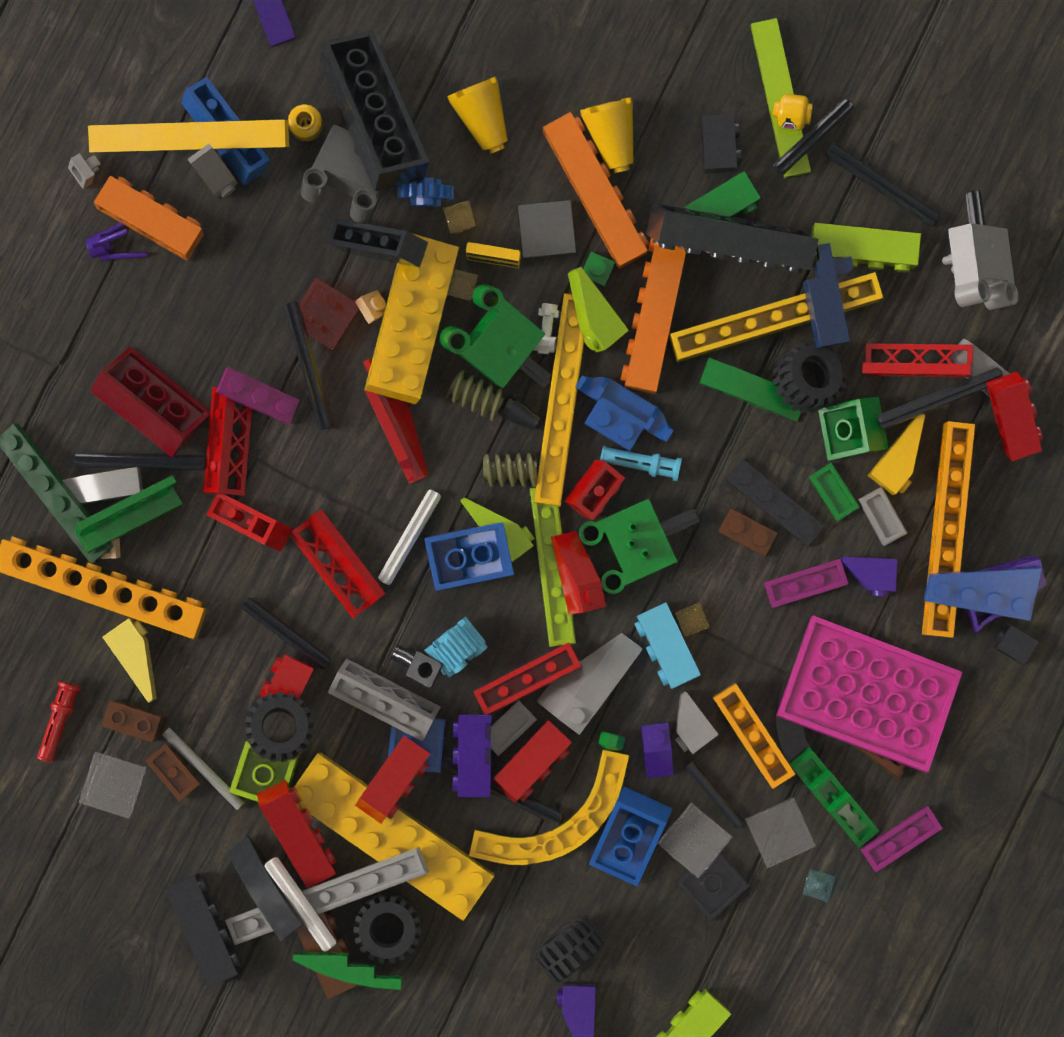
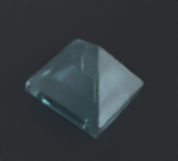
[802,869,836,902]

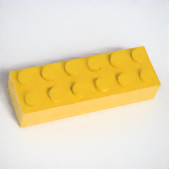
[364,234,459,404]

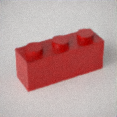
[986,372,1043,461]
[491,720,572,803]
[355,736,430,824]

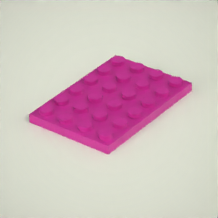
[776,616,962,773]

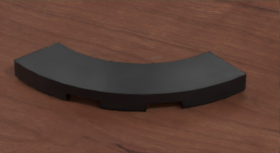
[775,671,813,764]

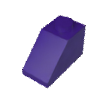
[841,557,897,597]
[640,722,673,778]

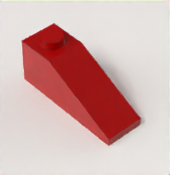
[206,494,293,552]
[551,531,606,614]

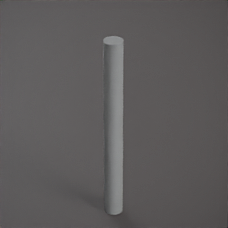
[162,728,245,810]

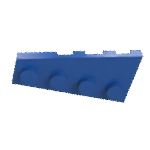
[924,567,1042,621]

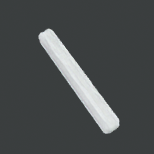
[378,489,441,585]
[265,857,336,952]

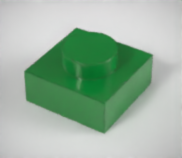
[583,252,615,287]

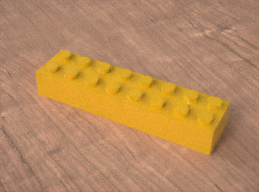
[294,752,495,921]

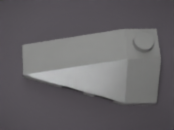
[536,633,643,735]

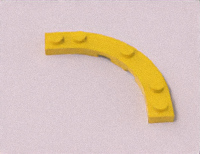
[469,749,629,865]

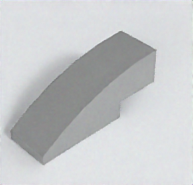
[63,467,143,504]

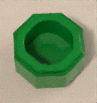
[598,731,625,751]

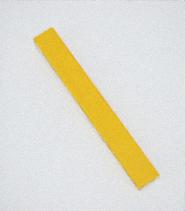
[88,120,289,152]
[534,294,584,507]

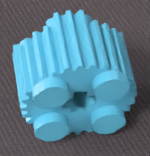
[424,617,488,677]

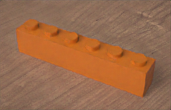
[543,112,649,269]
[621,238,686,394]

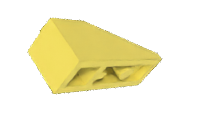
[103,618,157,703]

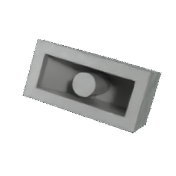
[675,691,718,754]

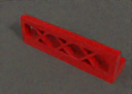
[862,344,974,378]
[203,387,252,496]
[289,509,385,618]

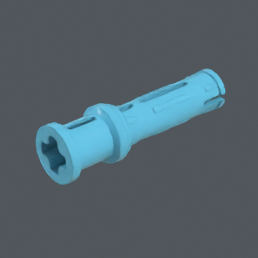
[600,446,682,481]

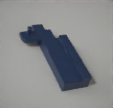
[803,243,853,349]

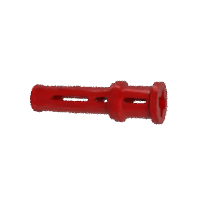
[36,680,81,763]

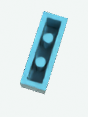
[634,602,701,689]

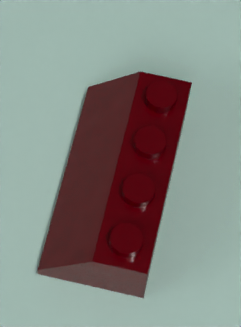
[90,346,210,458]

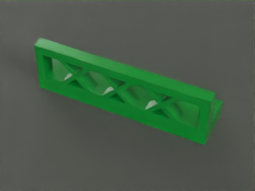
[75,475,182,554]

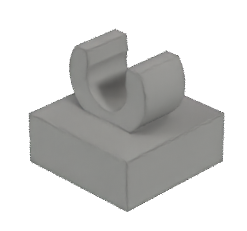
[68,153,101,189]

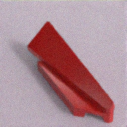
[363,358,428,484]

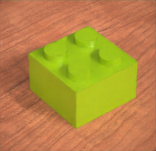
[229,741,300,802]

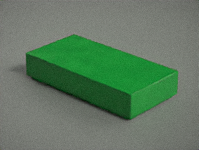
[808,463,860,521]

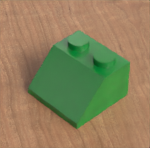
[818,397,889,461]

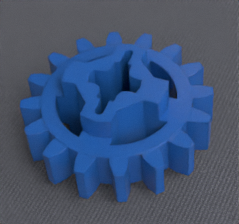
[397,178,454,207]

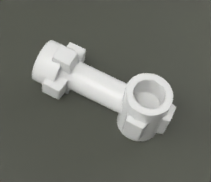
[533,303,559,355]

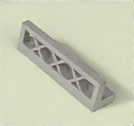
[328,659,440,741]

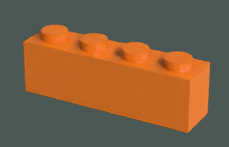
[94,176,204,261]

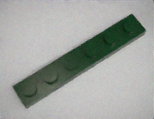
[0,423,114,564]

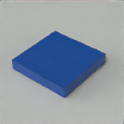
[388,718,446,773]

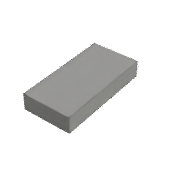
[858,487,907,546]
[491,700,537,756]

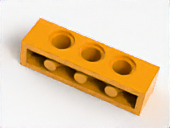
[713,683,795,789]

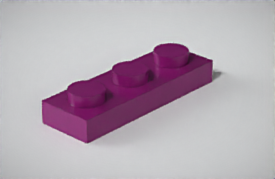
[216,367,300,425]
[764,559,848,608]
[860,805,943,872]

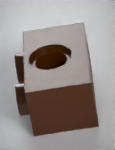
[102,700,165,743]

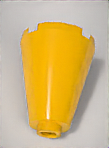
[447,76,508,154]
[580,97,634,173]

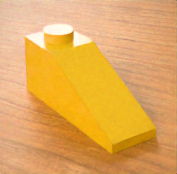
[868,414,925,495]

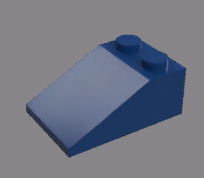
[424,522,514,591]
[589,786,672,886]

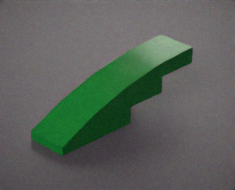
[699,358,800,422]
[789,748,879,848]
[293,952,403,990]

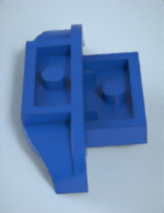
[576,375,673,451]

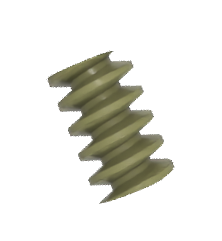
[446,370,505,422]
[483,453,537,487]

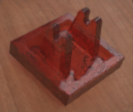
[299,278,360,351]

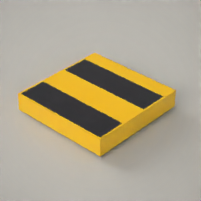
[466,242,521,269]

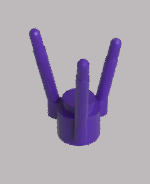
[86,222,148,262]

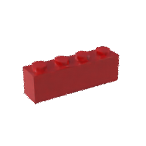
[473,642,583,715]
[257,780,337,889]

